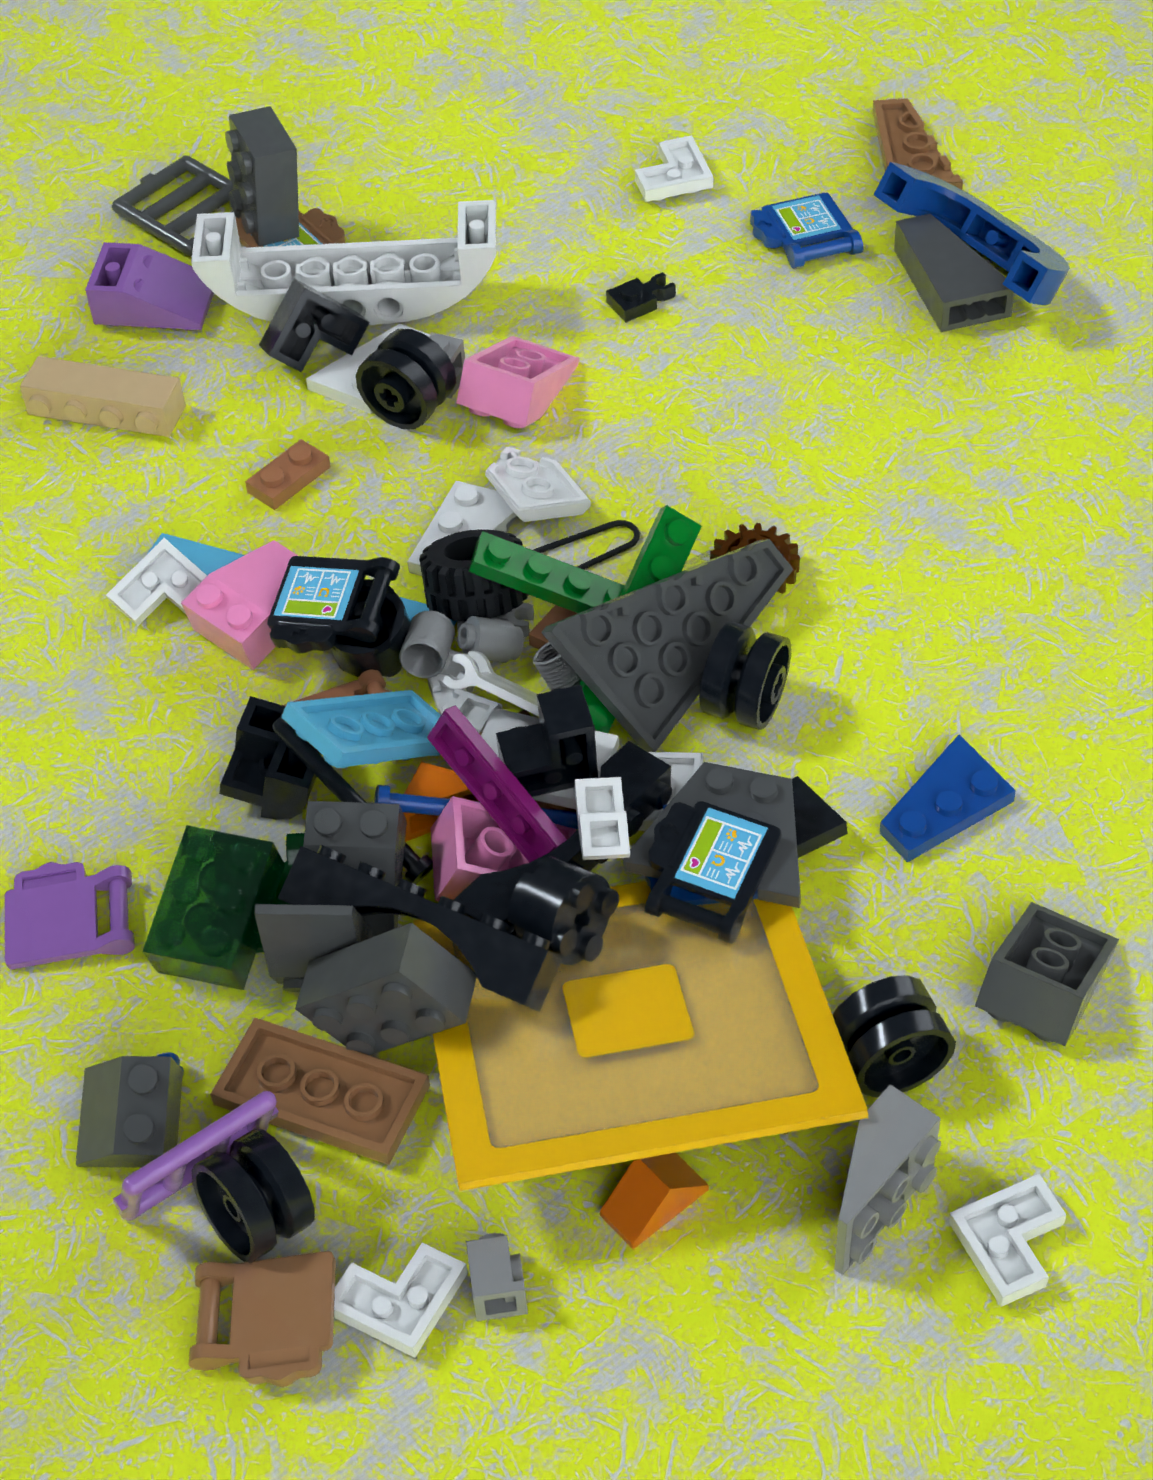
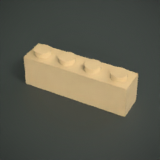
[20,356,186,437]

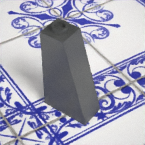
[894,214,1014,332]

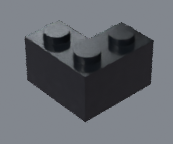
[259,278,370,372]
[496,685,598,797]

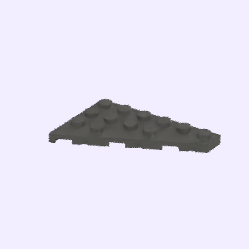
[541,539,793,752]

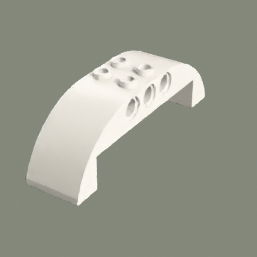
[191,200,496,325]

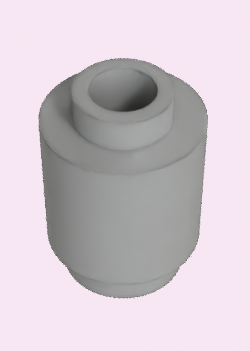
[457,616,524,663]

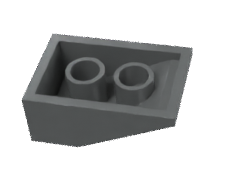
[303,801,407,937]
[975,902,1119,1046]
[255,904,373,992]

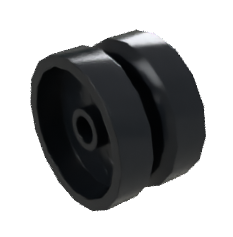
[355,329,456,429]
[699,621,791,730]
[833,975,956,1098]
[191,1128,315,1263]

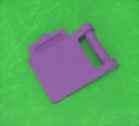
[5,862,135,969]

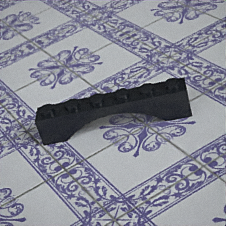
[453,741,672,935]
[278,845,563,1012]

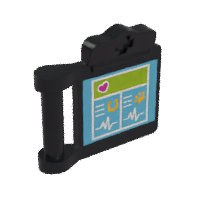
[267,556,400,654]
[644,801,782,944]

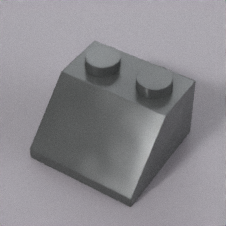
[76,1056,183,1167]

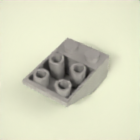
[834,1084,941,1275]

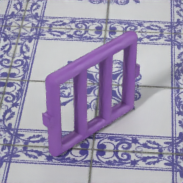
[113,1091,279,1221]

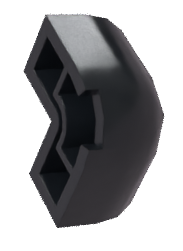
[219,696,322,820]

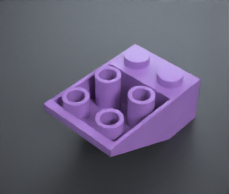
[85,242,214,330]

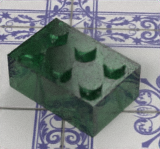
[142,825,285,990]

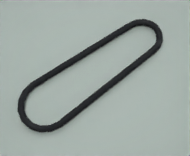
[533,520,640,570]

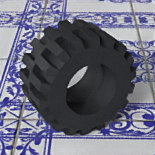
[419,529,529,621]

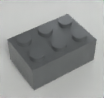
[225,106,299,246]
[295,923,477,1055]

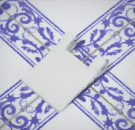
[442,651,539,716]

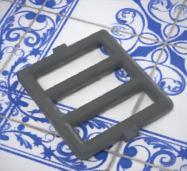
[112,156,241,256]

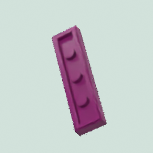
[427,705,567,863]

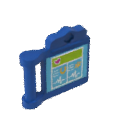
[750,193,864,268]

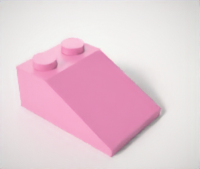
[456,336,580,428]
[181,540,298,670]
[431,796,576,901]

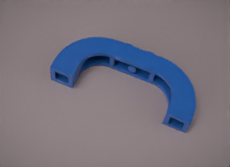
[874,162,1070,305]

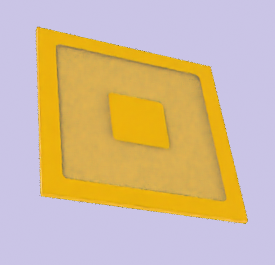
[413,881,868,1191]

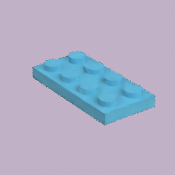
[281,690,441,768]

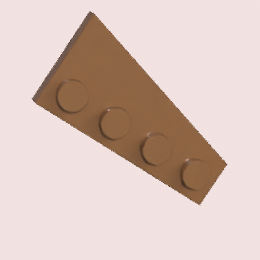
[872,98,963,190]

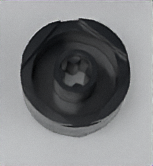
[330,579,411,677]
[508,856,619,965]

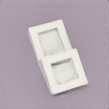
[574,777,630,860]

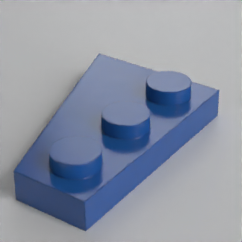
[880,734,1016,862]

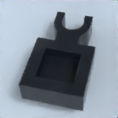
[606,272,676,323]

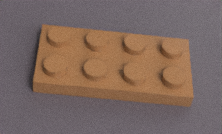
[210,1018,430,1165]

